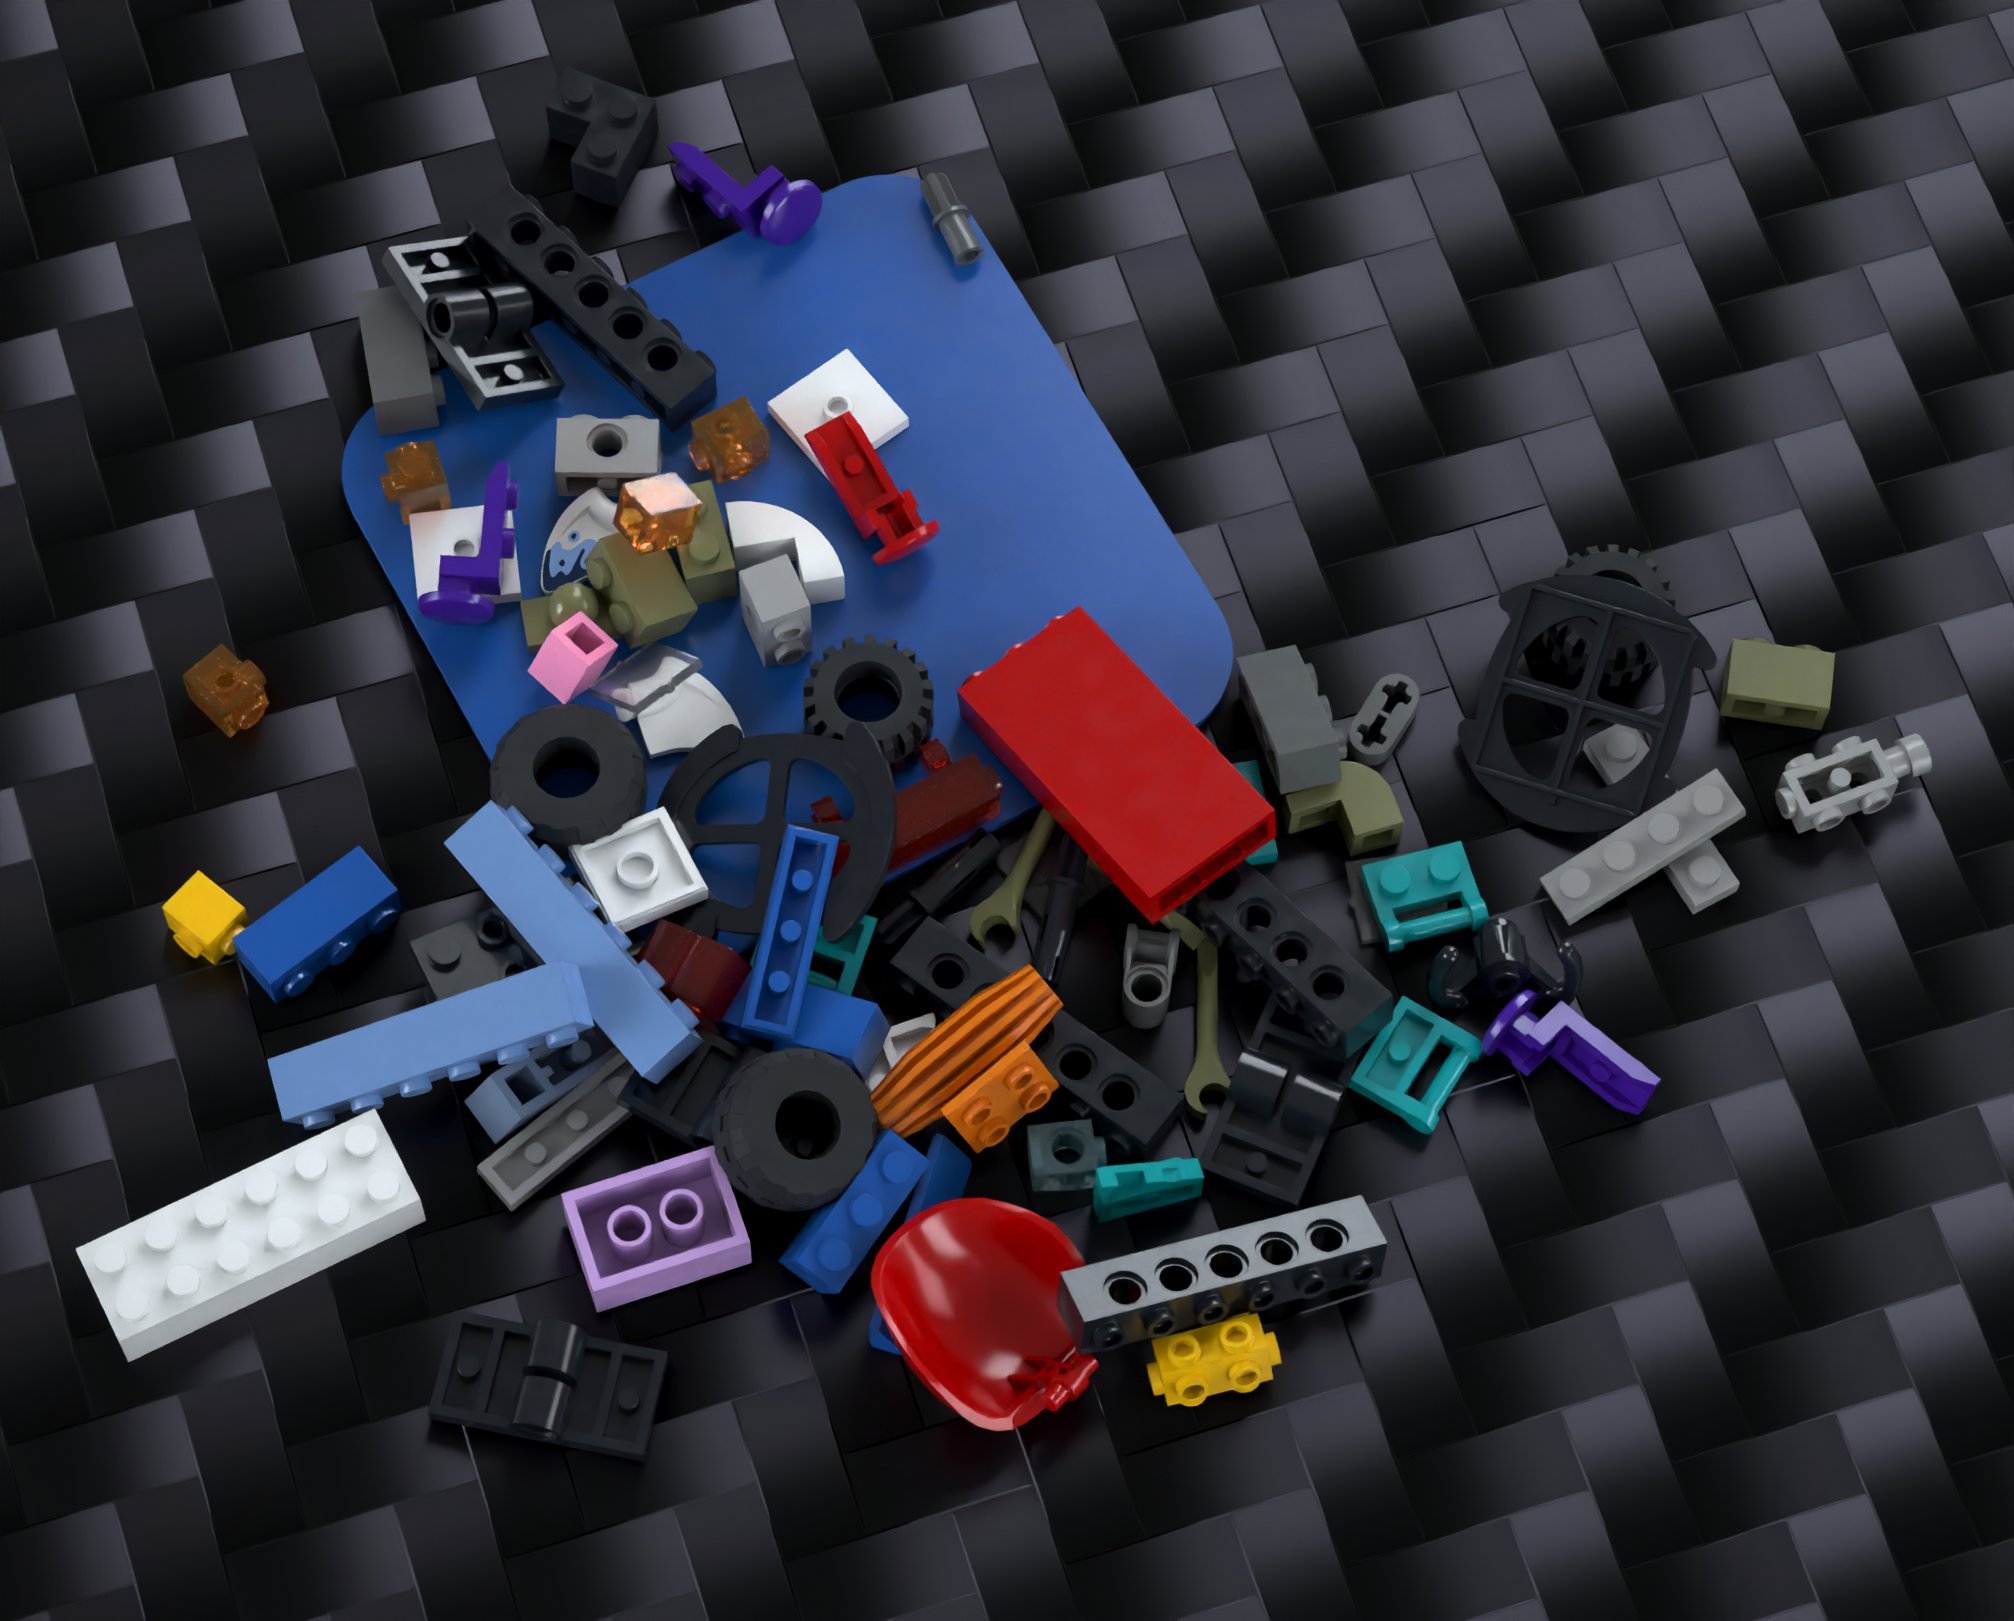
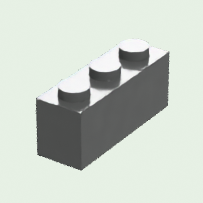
[355,285,446,436]
[1236,645,1347,794]

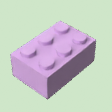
[561,1145,752,1313]

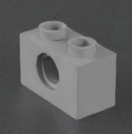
[555,414,661,497]
[739,554,813,668]

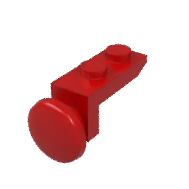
[804,411,940,566]

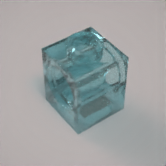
[1026,1119,1107,1194]

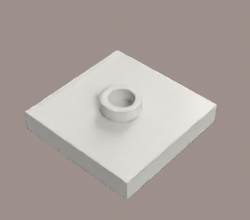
[767,349,909,481]
[409,505,522,604]
[568,806,708,932]

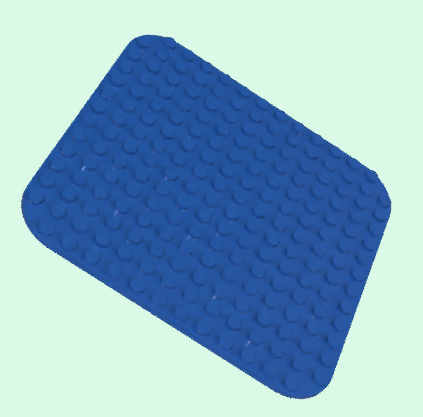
[342,175,1233,977]

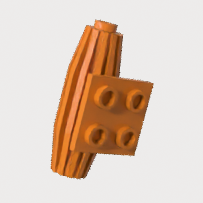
[870,964,1063,1154]

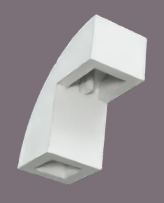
[725,501,845,605]

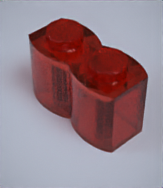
[634,919,753,1023]

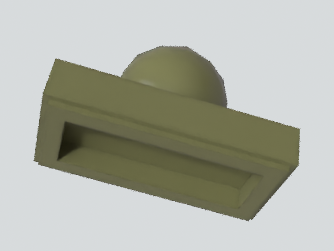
[519,582,623,654]

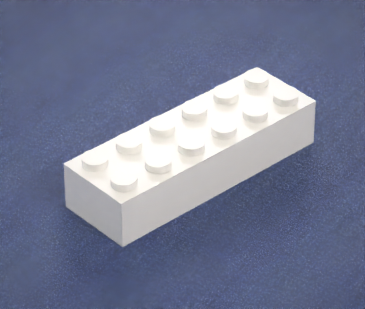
[76,1108,426,1362]

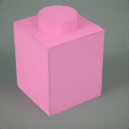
[527,611,618,704]

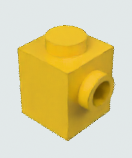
[162,870,250,965]

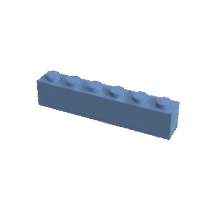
[444,800,704,1084]
[267,960,595,1130]

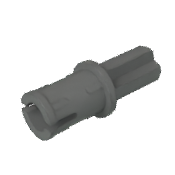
[920,172,984,266]

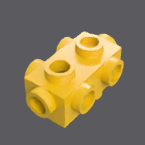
[1146,1312,1282,1407]

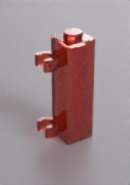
[810,738,1004,883]

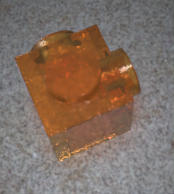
[688,396,770,484]
[379,440,452,525]
[612,472,702,556]
[183,643,269,738]

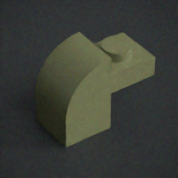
[1281,761,1404,856]

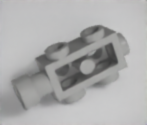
[1775,733,1932,834]

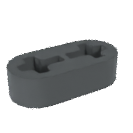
[1347,674,1420,766]

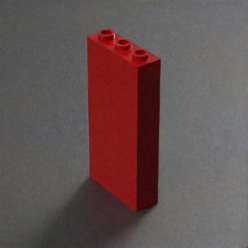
[957,605,1276,925]

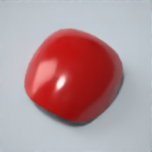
[871,1198,1099,1432]

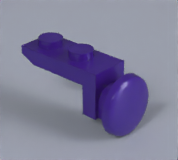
[668,141,823,246]
[418,461,520,626]
[1481,989,1661,1115]

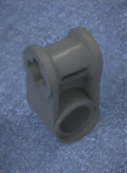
[1121,922,1181,1029]

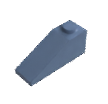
[464,1018,621,1145]

